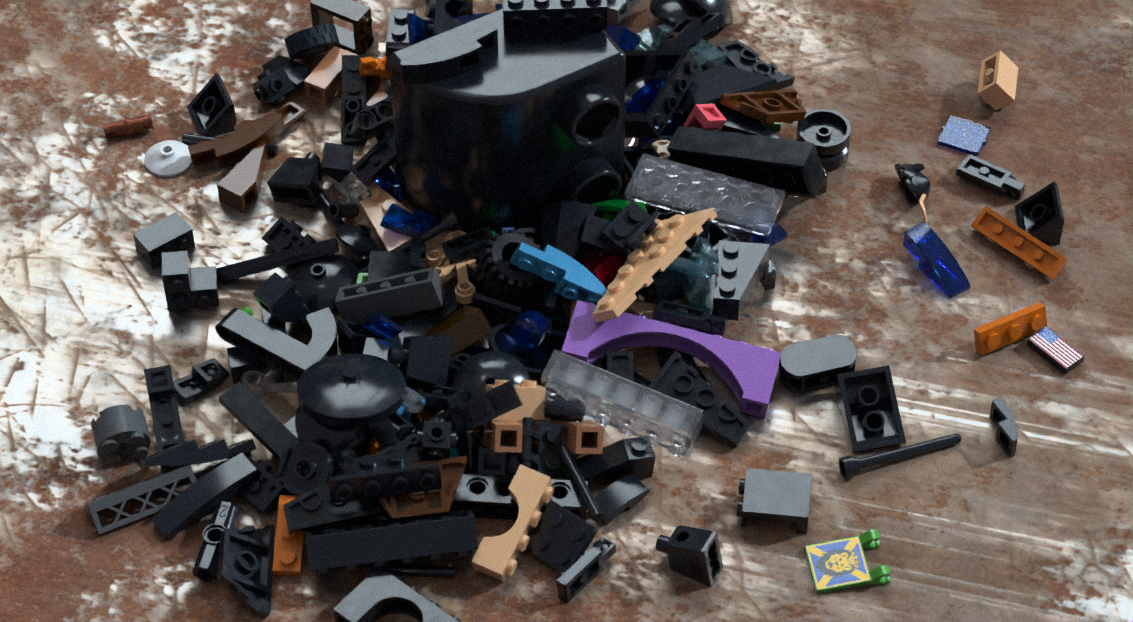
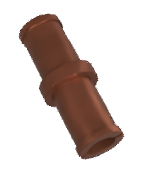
[103,114,154,139]

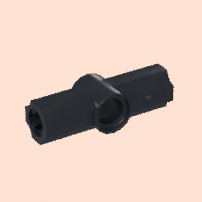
[193,501,240,583]

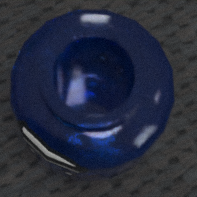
[511,310,549,349]

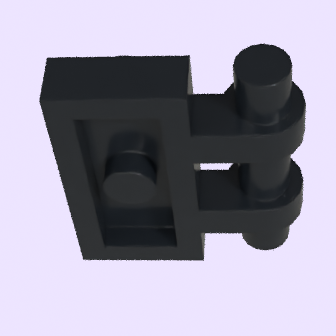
[518,417,563,479]

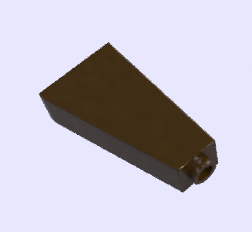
[395,304,492,380]

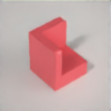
[683,103,727,131]

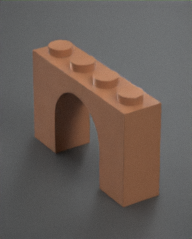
[304,46,389,117]
[483,418,604,454]

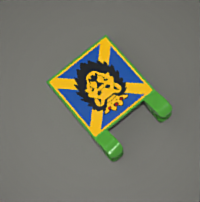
[805,529,890,594]

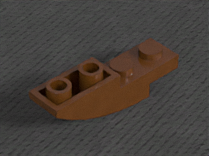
[188,113,285,168]

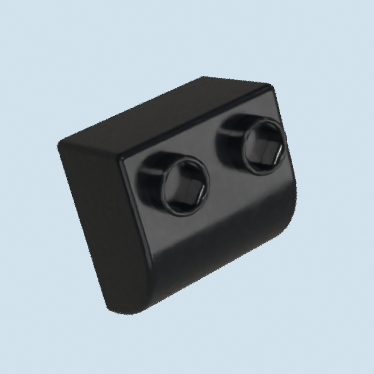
[389,8,626,234]

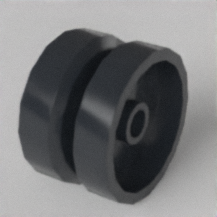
[796,108,851,171]

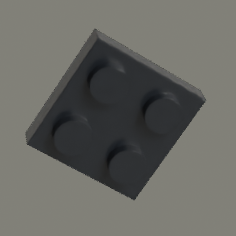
[526,500,599,573]

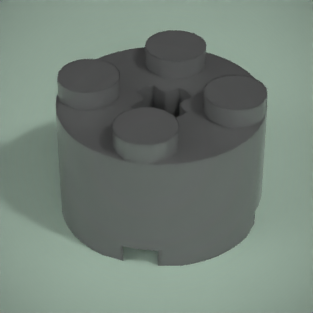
[91,405,151,466]

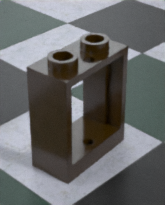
[310,0,374,55]

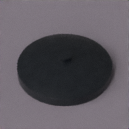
[297,354,406,427]

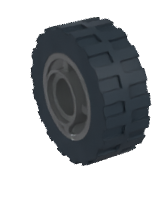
[285,24,340,60]

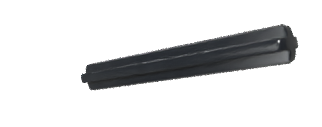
[217,238,339,282]

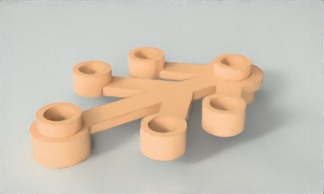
[426,230,478,304]

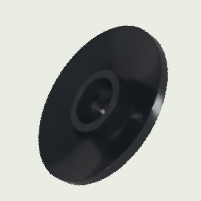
[335,224,383,255]

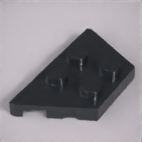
[217,524,275,619]

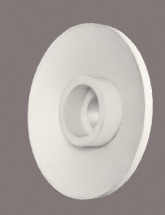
[144,140,193,177]

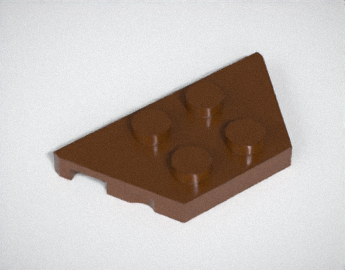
[719,89,806,125]
[376,456,467,522]

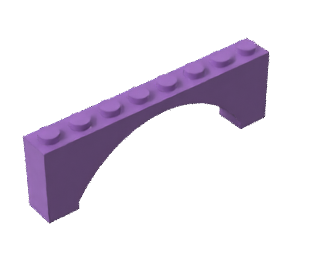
[560,300,781,418]

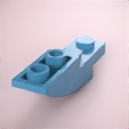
[510,242,607,305]

